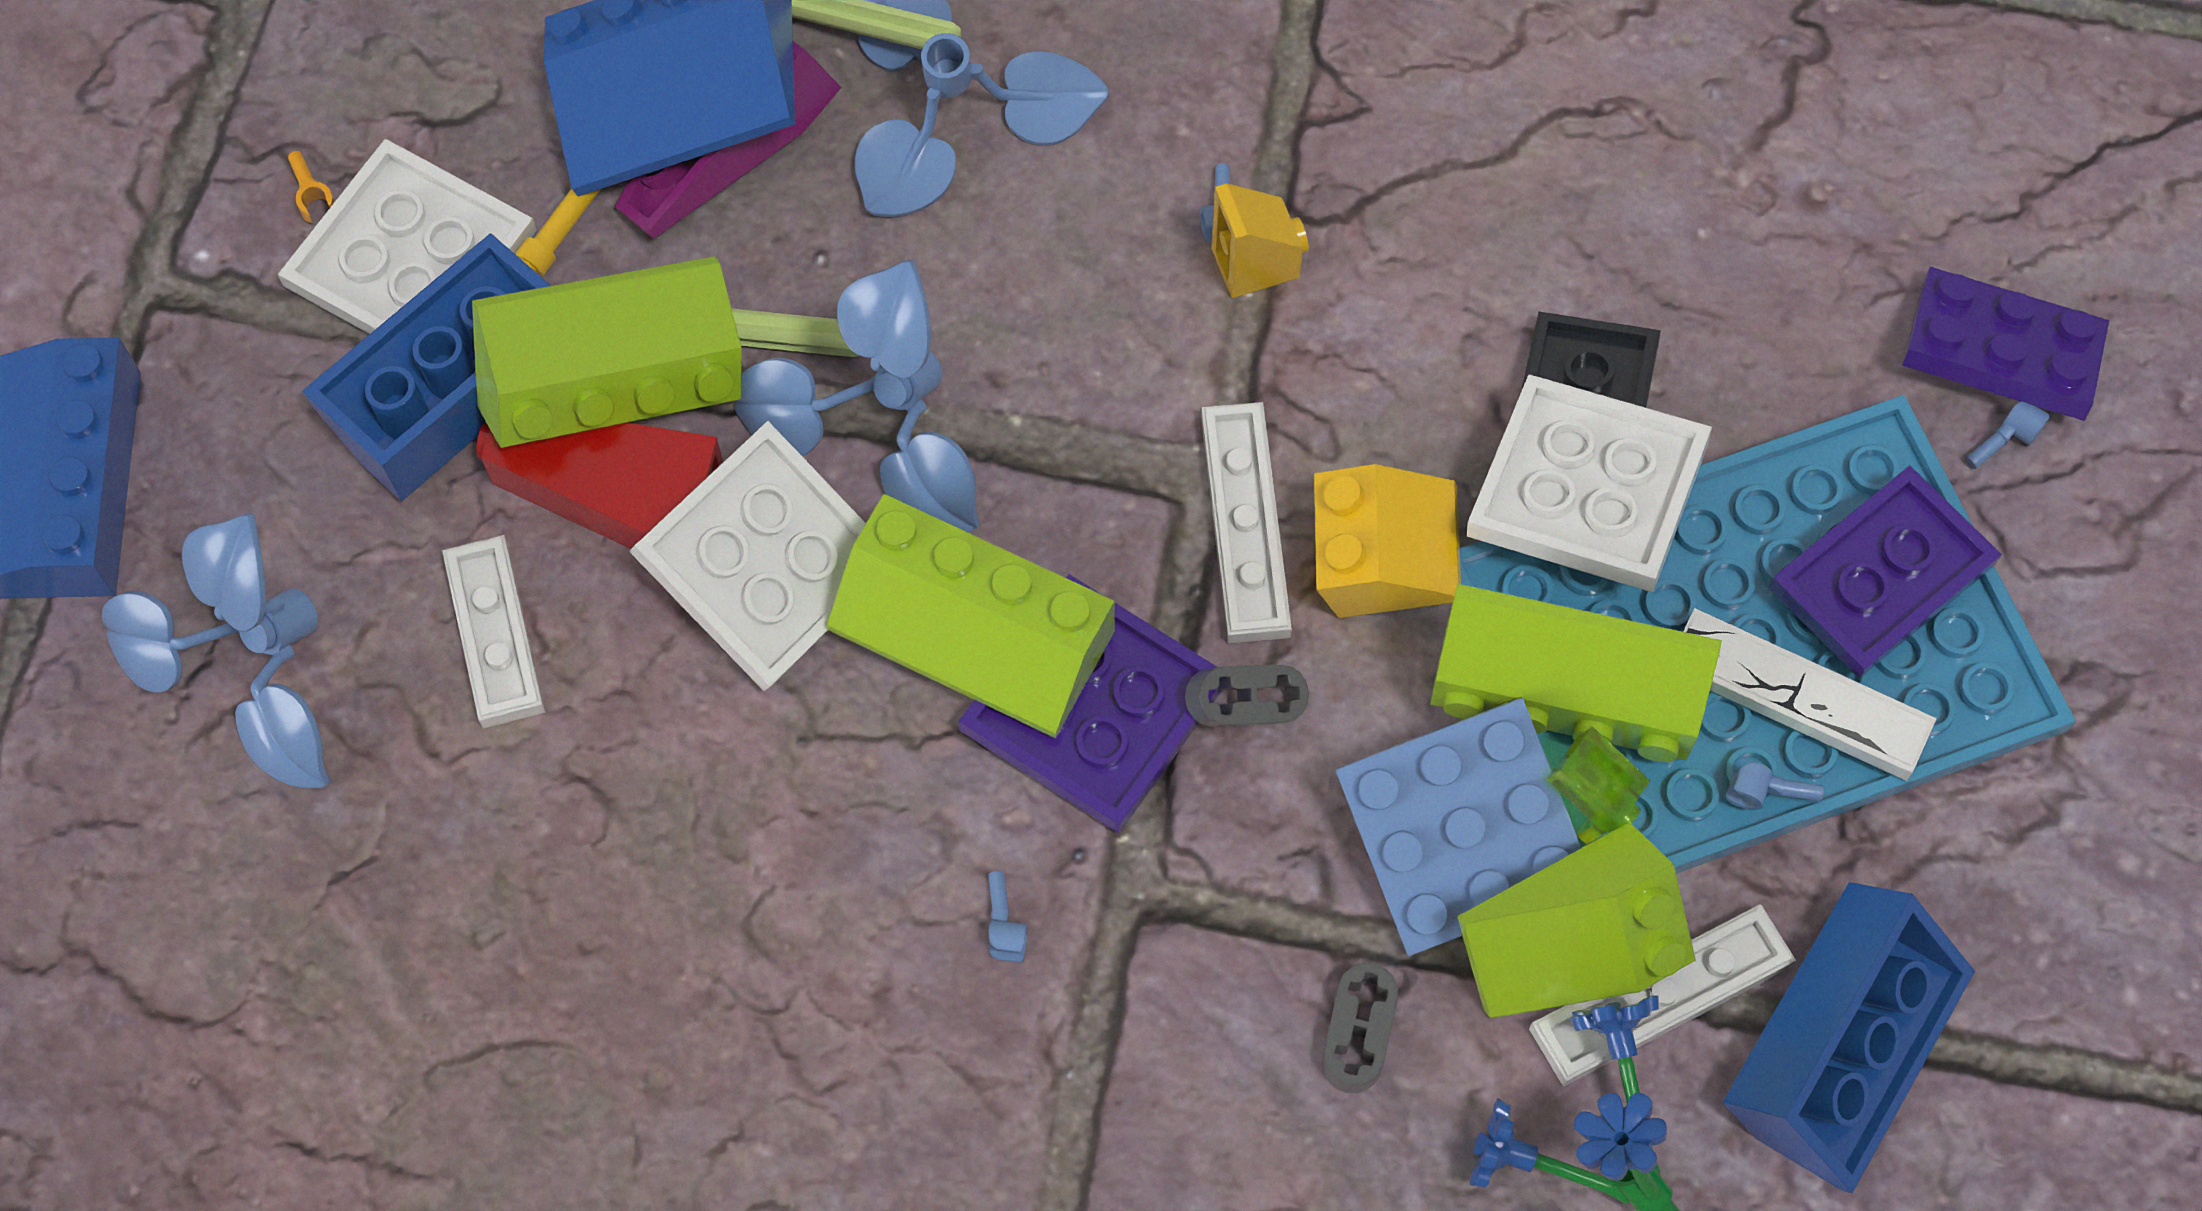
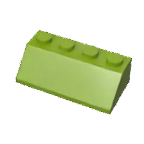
[472,256,742,448]
[827,494,1115,738]
[1430,584,1722,762]

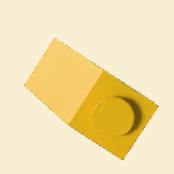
[1211,183,1309,298]

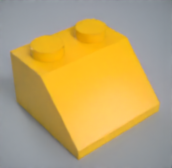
[1314,464,1461,618]

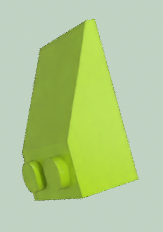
[1457,822,1696,1018]

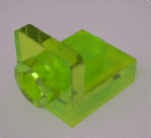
[1547,726,1650,845]

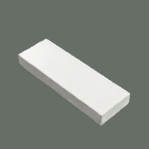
[442,535,546,729]

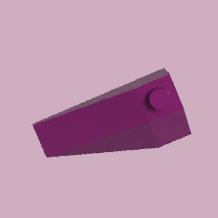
[615,41,842,239]

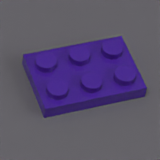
[1902,267,2109,421]
[1768,465,2002,679]

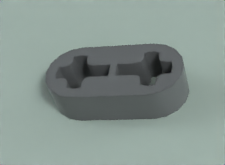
[1185,665,1309,726]
[1322,963,1398,1093]

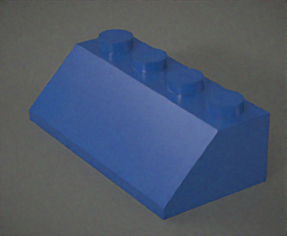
[302,233,551,502]
[1723,882,1975,1193]

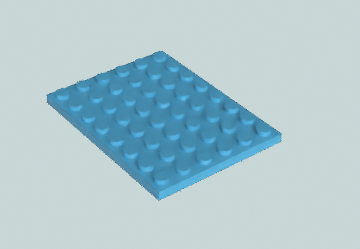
[1460,395,2076,874]

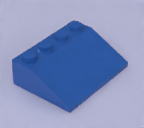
[544,0,795,196]
[0,337,140,599]

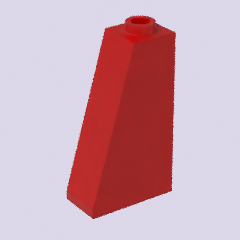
[476,422,723,549]

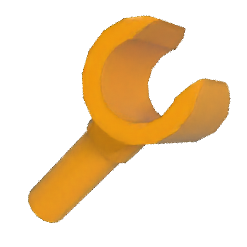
[288,151,335,223]

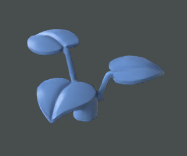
[855,0,1109,217]
[733,260,980,532]
[102,513,332,788]

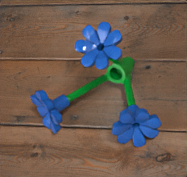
[1469,995,1680,1211]

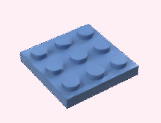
[1335,697,1581,956]

